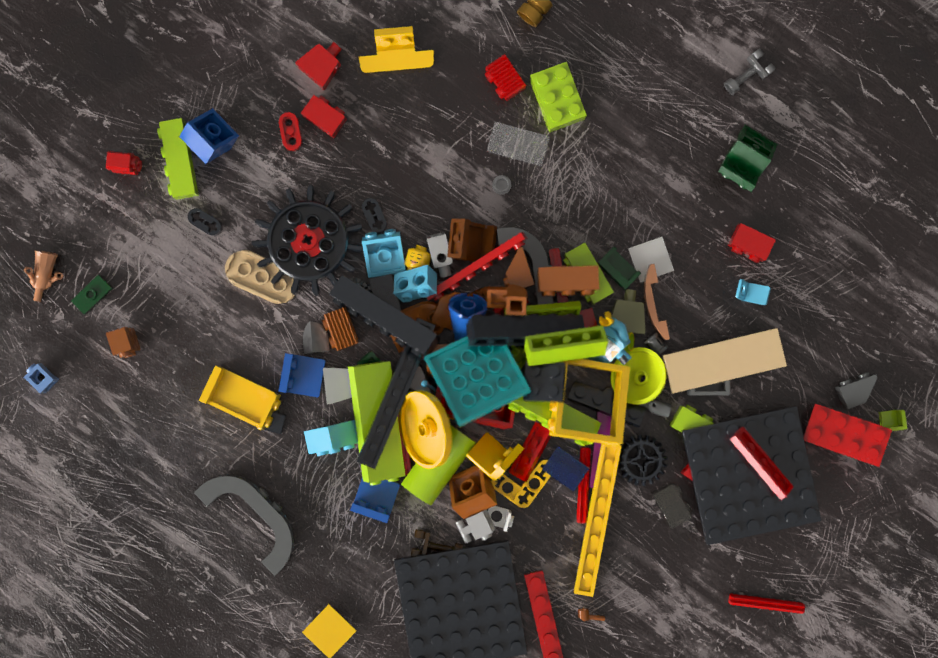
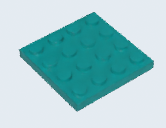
[424,336,531,427]

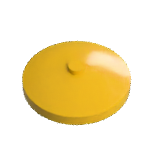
[399,390,452,469]

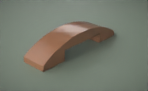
[644,264,670,340]

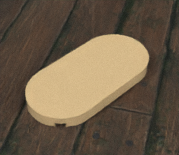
[225,250,295,304]

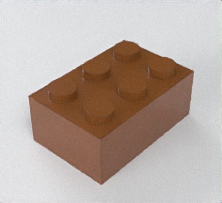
[537,266,599,297]

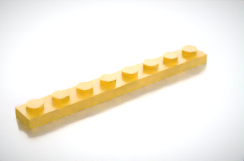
[574,443,621,597]

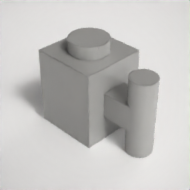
[455,509,496,544]

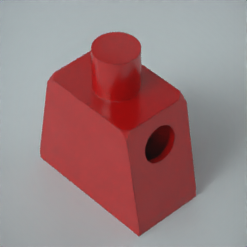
[295,42,342,91]

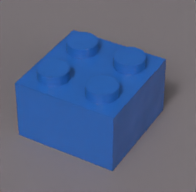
[179,108,239,164]

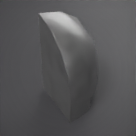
[303,321,329,354]

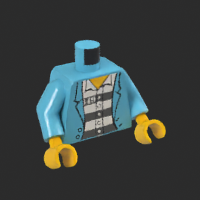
[586,312,632,365]

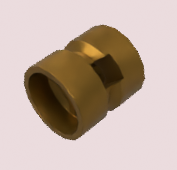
[517,0,553,27]

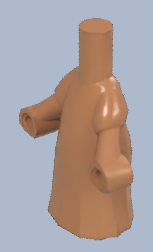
[24,250,63,302]

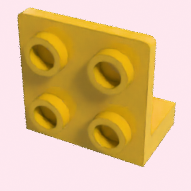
[466,432,524,482]

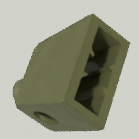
[611,289,645,334]

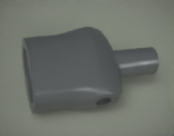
[640,399,671,417]

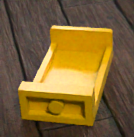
[199,366,281,430]

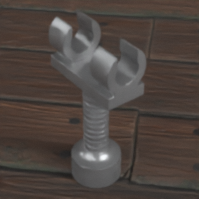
[724,48,776,95]

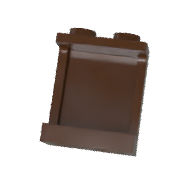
[447,219,497,263]

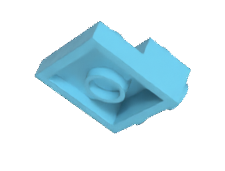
[362,229,406,278]

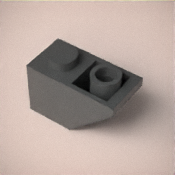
[835,372,877,409]

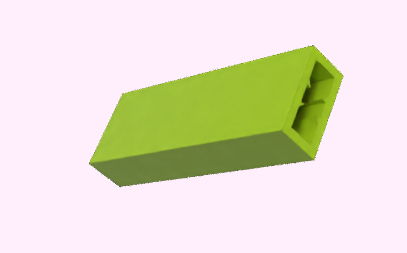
[348,361,405,485]

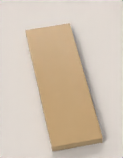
[663,328,787,393]

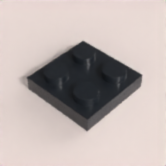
[523,361,566,403]

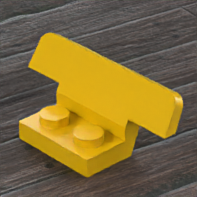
[359,26,434,73]

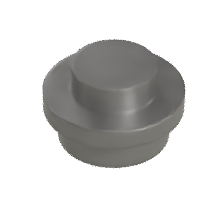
[492,175,511,195]

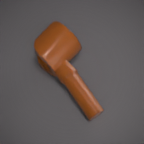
[578,608,605,621]

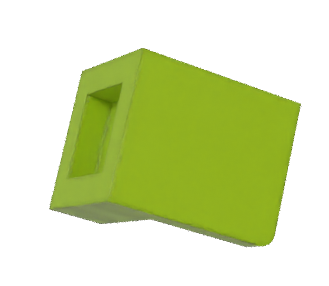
[879,409,907,431]

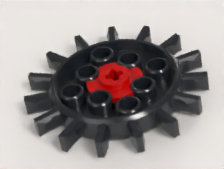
[252,185,363,297]

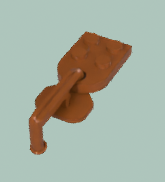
[391,287,488,353]

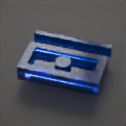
[542,446,590,491]

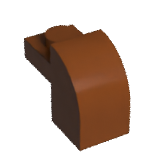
[487,284,527,315]

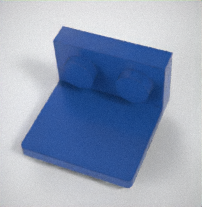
[278,353,326,397]
[350,477,400,523]

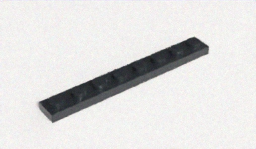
[356,318,435,469]

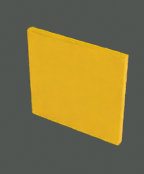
[302,604,357,658]

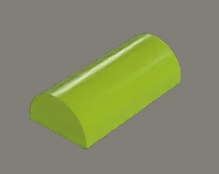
[401,424,477,506]

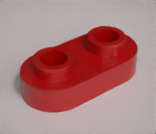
[279,112,302,151]

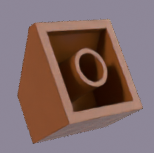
[503,247,534,289]
[449,465,497,519]

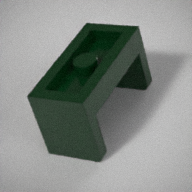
[597,246,641,290]

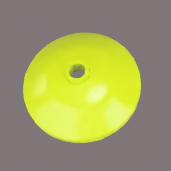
[611,347,667,405]

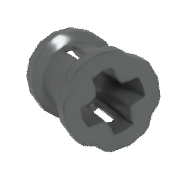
[644,332,668,355]

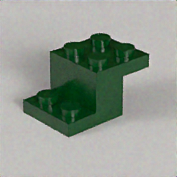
[718,125,778,192]

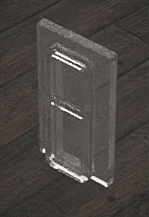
[487,122,550,166]

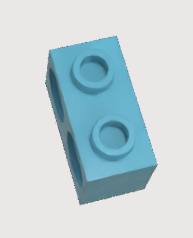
[394,265,437,303]

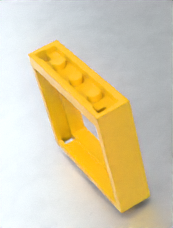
[548,359,630,446]

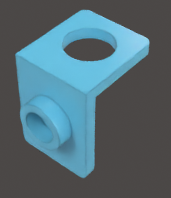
[735,279,771,306]

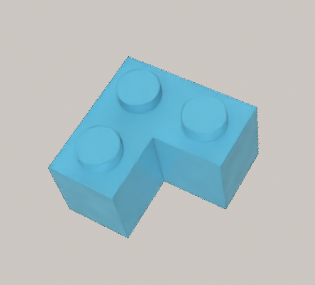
[304,420,358,456]

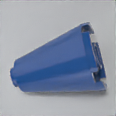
[448,293,487,342]

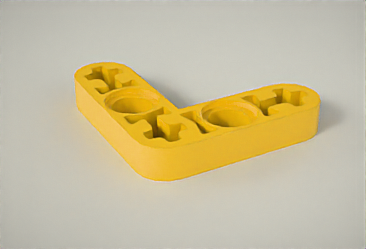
[491,459,554,508]

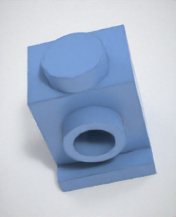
[24,363,59,393]

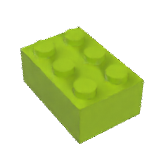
[530,62,587,133]

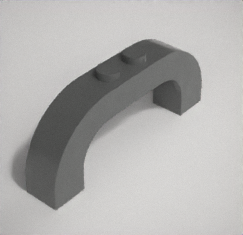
[497,227,556,305]
[194,475,294,576]

